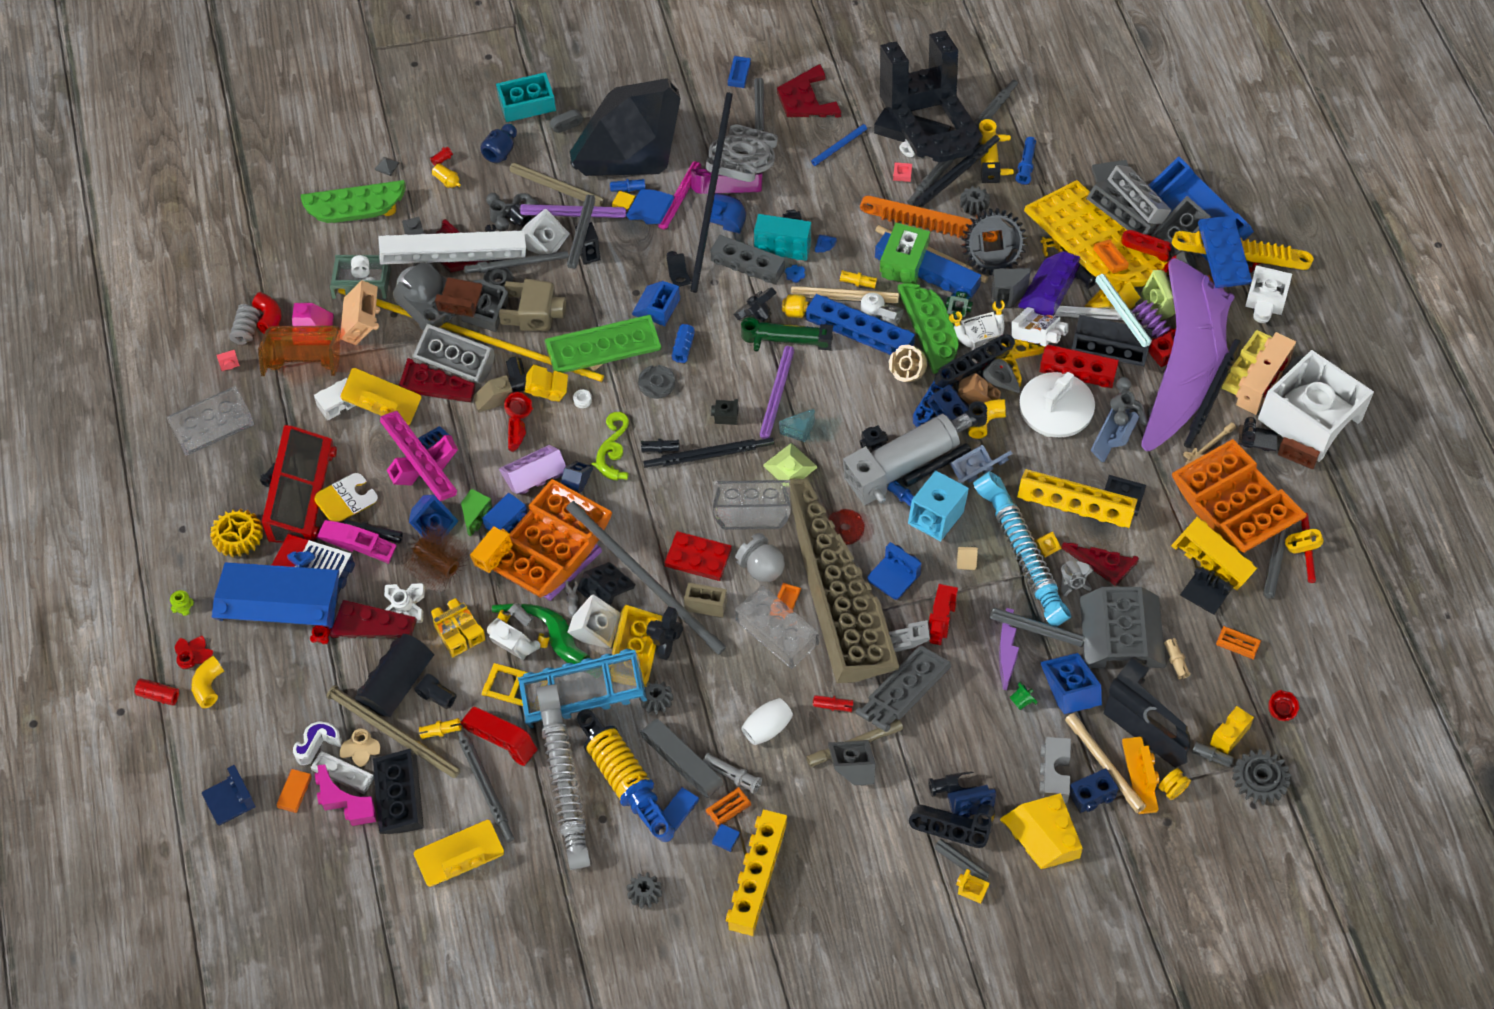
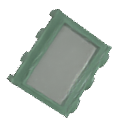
[330,255,391,299]

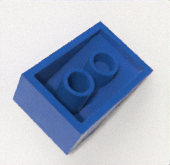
[1041,653,1102,714]

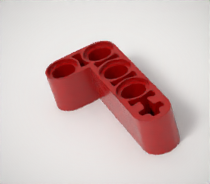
[460,706,537,766]

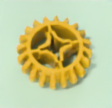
[210,508,263,558]

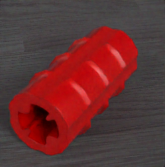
[134,678,179,706]

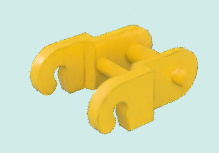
[1040,236,1063,257]

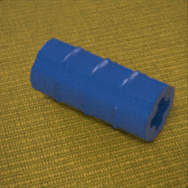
[671,324,695,363]

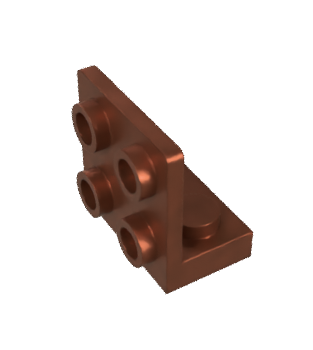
[435,278,483,318]
[1278,437,1320,470]

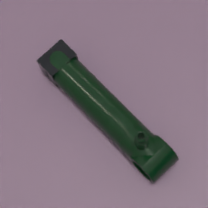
[741,317,833,352]

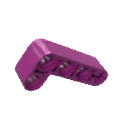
[691,168,763,194]

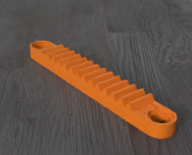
[860,196,999,242]

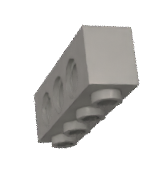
[1107,165,1171,224]

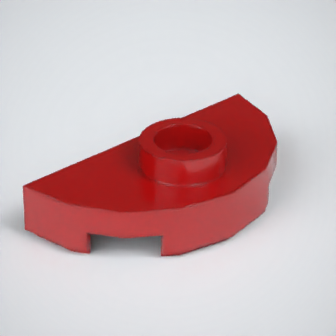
[508,418,526,452]

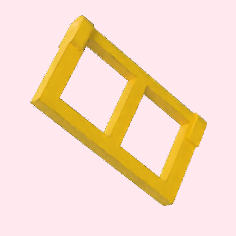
[482,663,548,711]

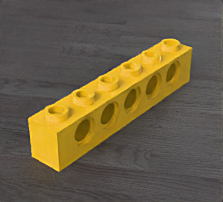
[1017,469,1138,528]
[726,809,787,936]

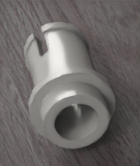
[508,603,533,627]

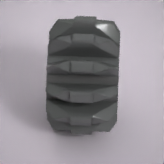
[960,186,990,216]
[639,680,673,715]
[627,872,662,909]

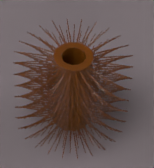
[401,522,471,592]

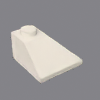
[521,209,570,255]
[567,594,621,648]

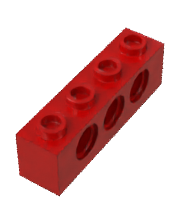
[1040,345,1119,388]

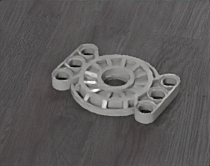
[706,124,778,182]

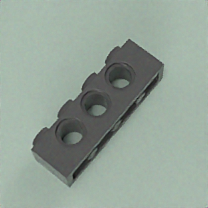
[1086,180,1158,236]
[710,235,785,285]

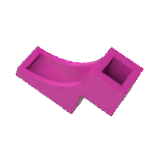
[387,435,458,486]
[315,764,376,826]

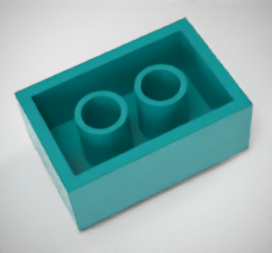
[496,72,556,122]
[754,214,811,261]

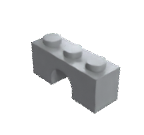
[1039,737,1071,803]

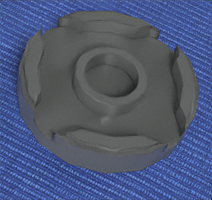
[638,365,675,399]

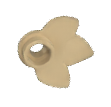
[340,729,380,767]

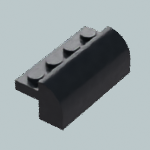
[1071,315,1153,367]
[354,634,435,717]

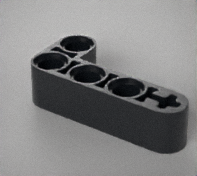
[909,804,995,848]

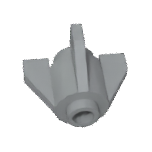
[1061,560,1093,596]

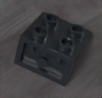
[577,562,636,606]

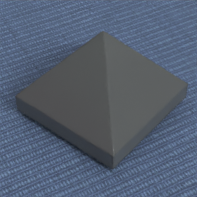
[375,157,399,176]

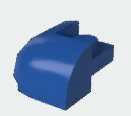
[710,193,746,234]

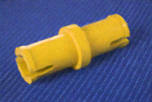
[840,270,877,289]
[419,718,461,740]

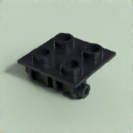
[1238,416,1277,451]
[1180,566,1234,615]

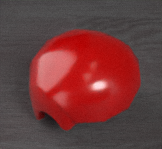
[504,392,533,419]
[1268,690,1300,721]

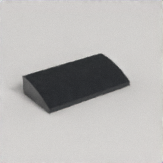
[874,107,951,142]
[373,748,424,834]

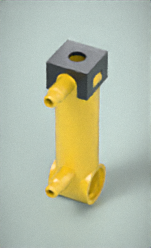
[979,119,1014,183]

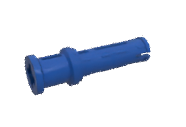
[1015,137,1037,185]

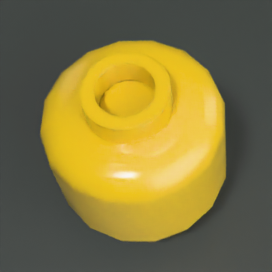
[782,294,810,318]

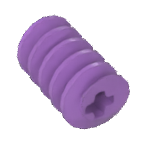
[1132,300,1171,339]

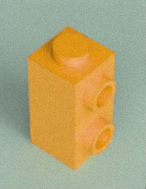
[470,526,513,573]

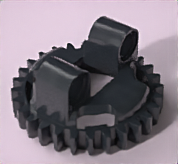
[961,208,1028,275]

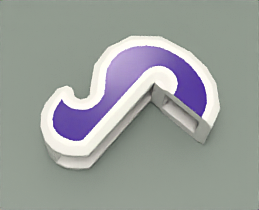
[293,721,343,765]

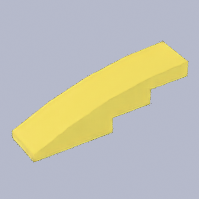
[1222,330,1272,395]

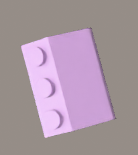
[499,445,566,495]

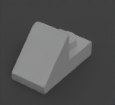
[878,304,904,326]

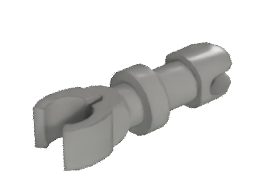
[565,580,579,617]

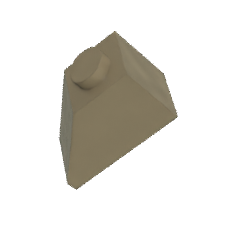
[473,375,513,413]

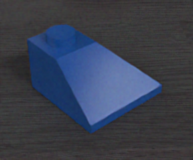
[409,494,458,544]

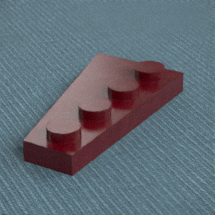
[399,358,475,403]
[330,600,417,638]

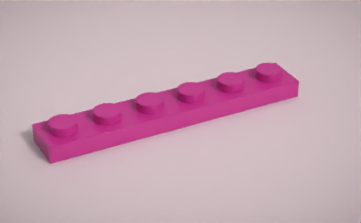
[380,411,457,501]

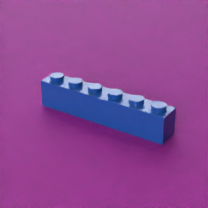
[875,232,981,299]

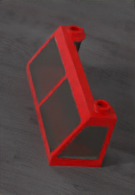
[262,425,337,543]

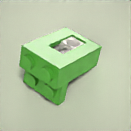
[880,223,930,284]

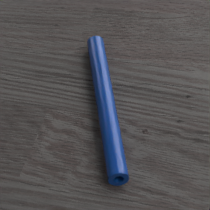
[811,124,867,166]

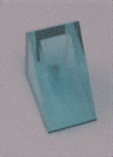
[779,409,815,442]

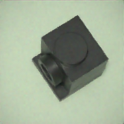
[711,399,739,425]

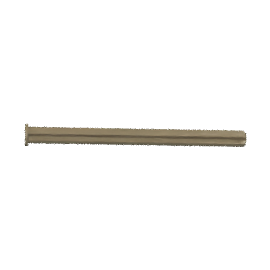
[327,685,460,778]

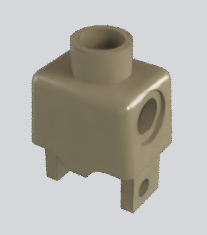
[499,278,566,331]

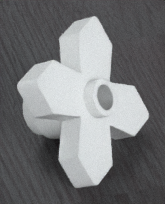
[384,583,425,623]

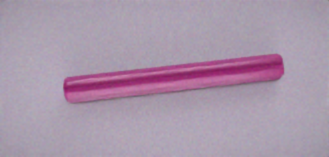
[658,161,701,230]

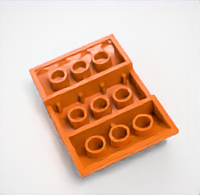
[1172,439,1307,553]
[493,479,612,598]

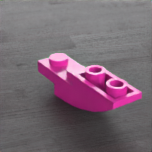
[317,520,397,564]

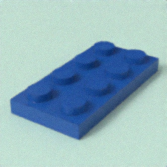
[1198,215,1252,288]

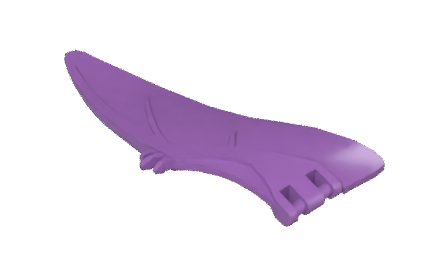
[1141,258,1235,452]

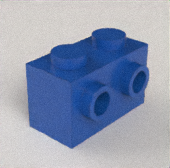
[483,493,527,533]

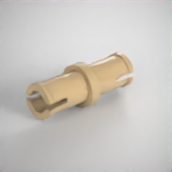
[1164,638,1190,679]

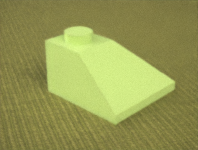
[763,443,817,489]

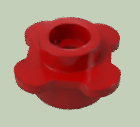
[310,625,331,645]

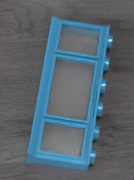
[518,649,647,728]

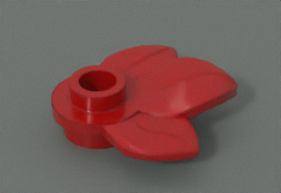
[175,636,213,669]

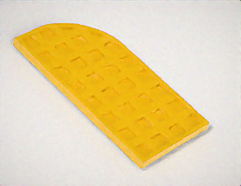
[1024,180,1169,287]

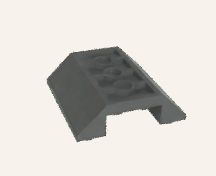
[1080,587,1166,668]

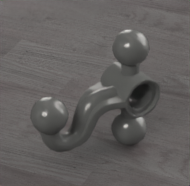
[486,193,539,231]
[1110,377,1154,427]

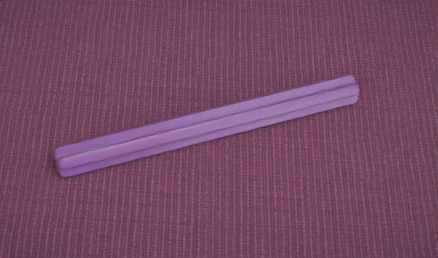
[520,204,626,218]
[760,346,794,439]

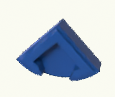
[815,234,837,252]
[287,551,315,568]

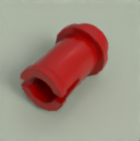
[430,147,453,166]

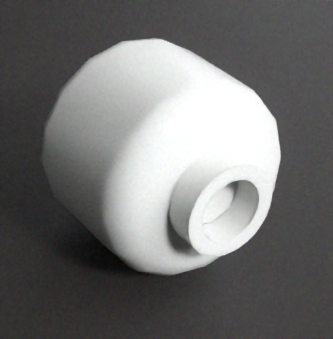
[861,293,885,318]

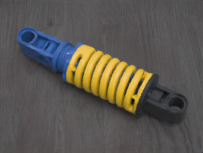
[577,709,675,842]

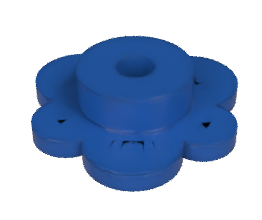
[785,265,805,283]

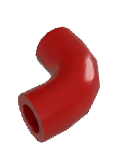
[252,292,281,336]

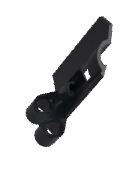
[1103,657,1190,768]

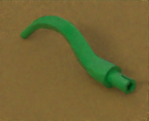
[492,604,603,679]

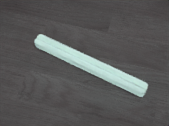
[1096,274,1152,347]

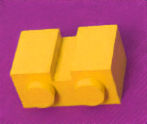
[525,364,568,402]
[1210,706,1254,754]

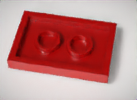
[664,531,732,581]

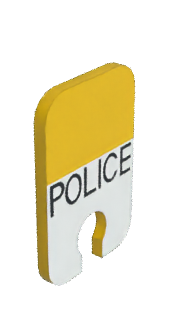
[315,473,378,523]

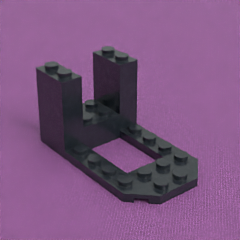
[880,31,983,163]

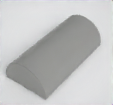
[413,324,494,383]

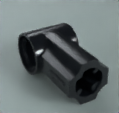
[506,356,526,393]
[414,673,457,709]

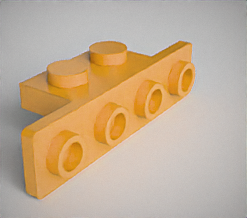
[1122,737,1159,814]

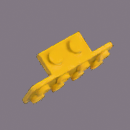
[340,368,421,426]
[414,820,504,887]

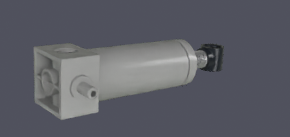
[843,401,987,506]

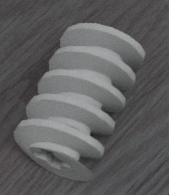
[229,304,260,345]

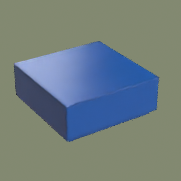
[712,824,740,852]

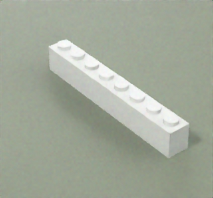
[379,231,526,264]

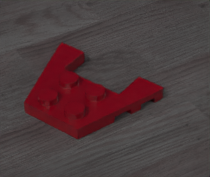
[777,64,841,118]

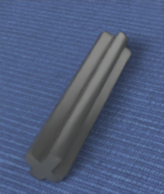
[935,839,989,881]

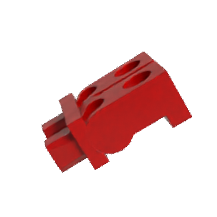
[929,584,958,645]

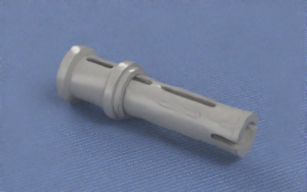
[703,753,762,794]

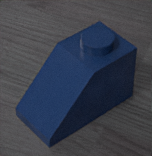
[561,461,593,493]

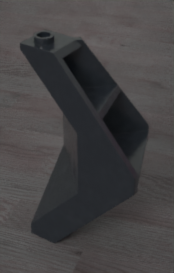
[570,78,681,176]

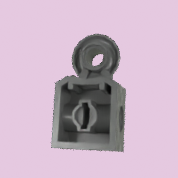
[461,268,513,332]

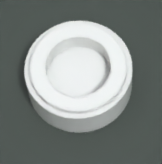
[573,389,592,408]

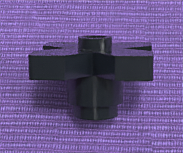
[733,287,777,322]
[646,606,683,660]

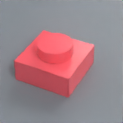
[893,163,912,182]
[217,350,240,371]

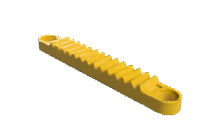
[1171,231,1314,270]

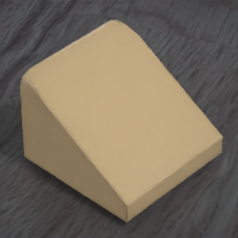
[957,547,978,570]

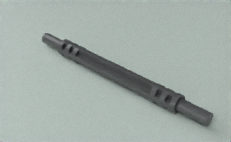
[453,723,514,842]

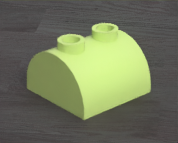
[1141,270,1175,320]

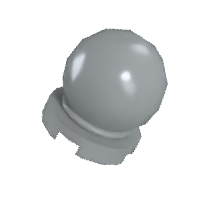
[735,533,785,583]

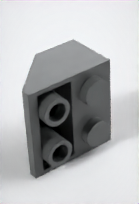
[991,268,1031,309]

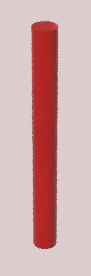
[1301,513,1316,583]

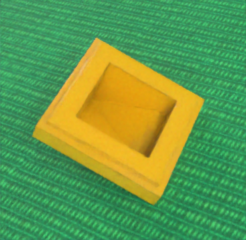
[1034,531,1061,557]

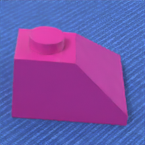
[292,303,334,345]

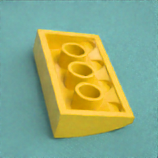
[609,604,663,687]

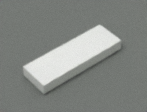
[311,751,374,794]

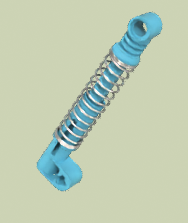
[973,471,1072,627]

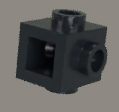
[859,425,888,453]

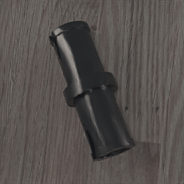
[641,439,680,454]

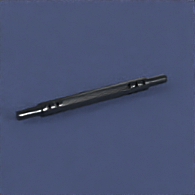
[912,135,1000,207]
[1184,339,1241,448]
[643,437,774,468]

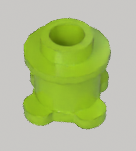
[170,590,194,616]

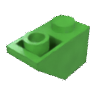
[461,489,493,536]

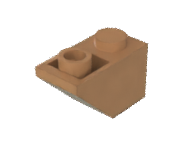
[958,373,1001,404]

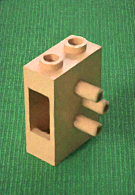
[340,280,380,345]

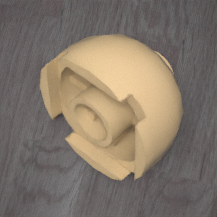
[889,345,927,382]

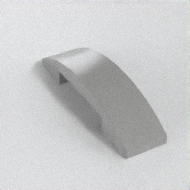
[889,620,930,652]

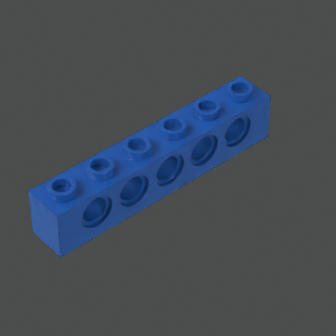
[806,294,915,355]

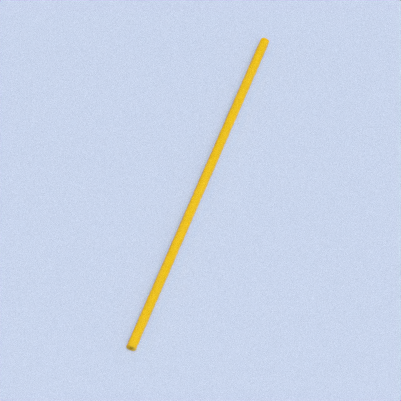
[338,289,604,382]

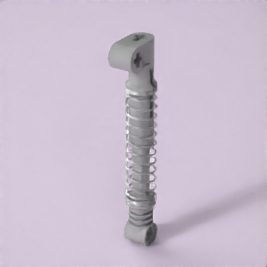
[536,684,591,870]

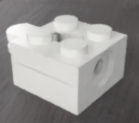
[1245,265,1292,323]

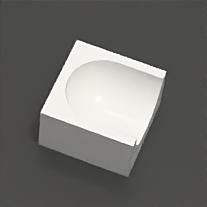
[1258,350,1374,462]

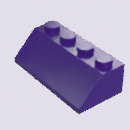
[1018,251,1080,316]

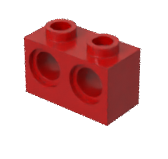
[1148,329,1176,367]

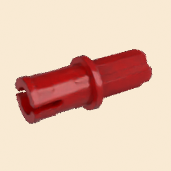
[813,695,853,713]

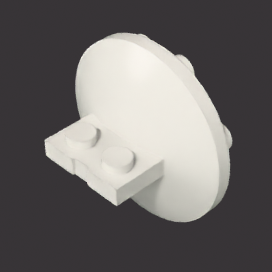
[1019,372,1095,438]

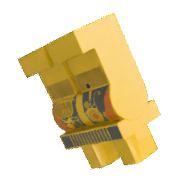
[431,598,486,658]

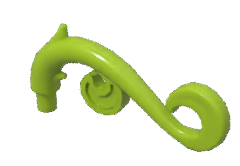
[591,412,629,481]

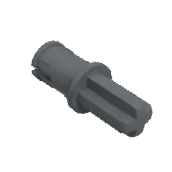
[1192,741,1234,767]

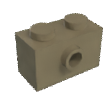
[684,583,727,618]

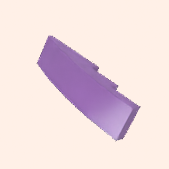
[999,608,1019,690]

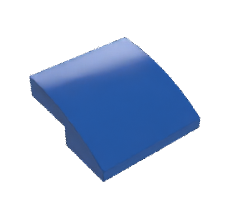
[626,189,675,224]

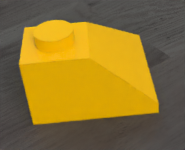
[1085,281,1140,310]

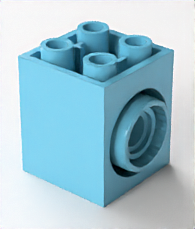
[908,471,969,542]

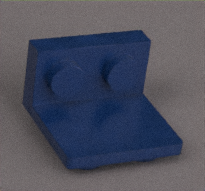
[201,765,256,826]
[947,785,996,818]

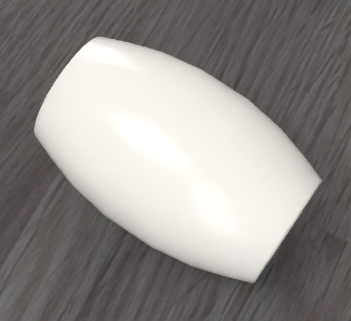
[741,698,793,745]

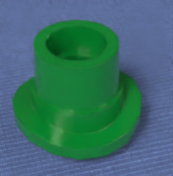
[1010,681,1038,710]

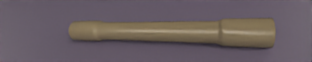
[806,719,903,768]

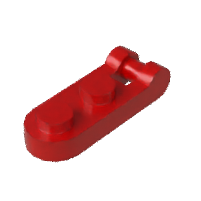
[1121,230,1172,261]

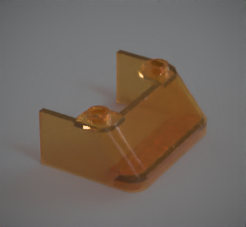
[258,326,340,376]

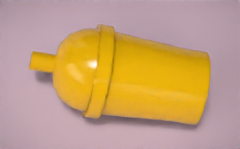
[432,164,461,188]

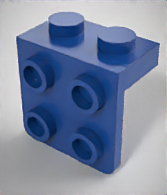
[867,542,921,600]

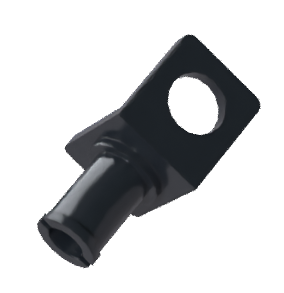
[666,251,691,287]

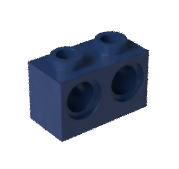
[927,384,969,421]
[1069,768,1118,813]

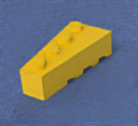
[1171,517,1257,591]

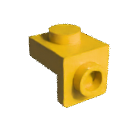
[956,869,990,904]

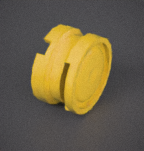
[1158,768,1191,800]

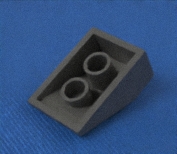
[1150,196,1212,256]

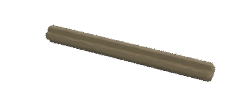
[510,162,604,207]

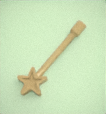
[1183,422,1236,465]

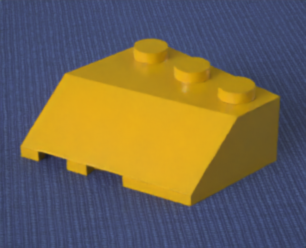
[1000,793,1083,869]

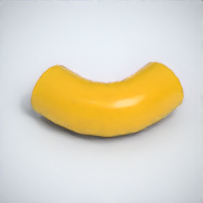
[968,399,1006,439]
[191,656,225,709]

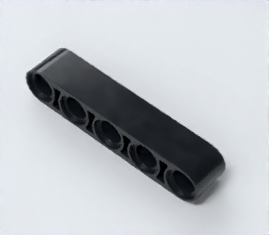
[934,334,1015,388]

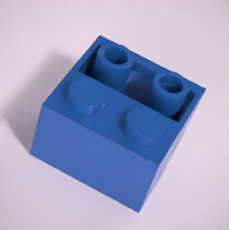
[632,281,680,326]

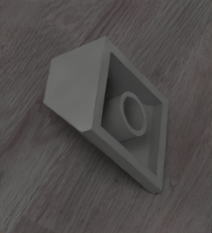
[828,740,876,786]

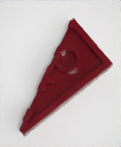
[1061,542,1139,586]

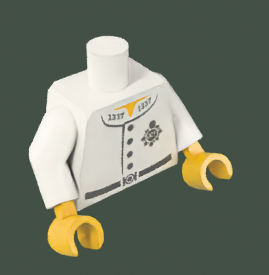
[949,301,1005,355]
[487,610,550,660]

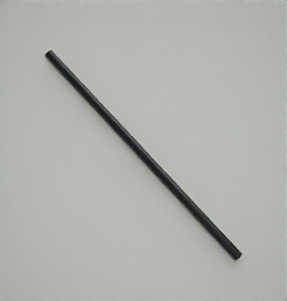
[690,92,733,293]

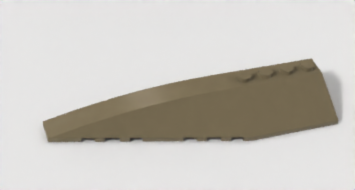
[788,479,899,683]

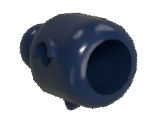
[480,124,517,163]

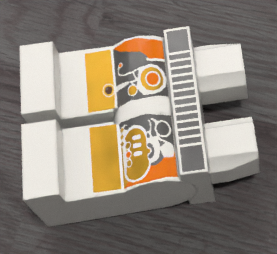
[1012,307,1068,346]

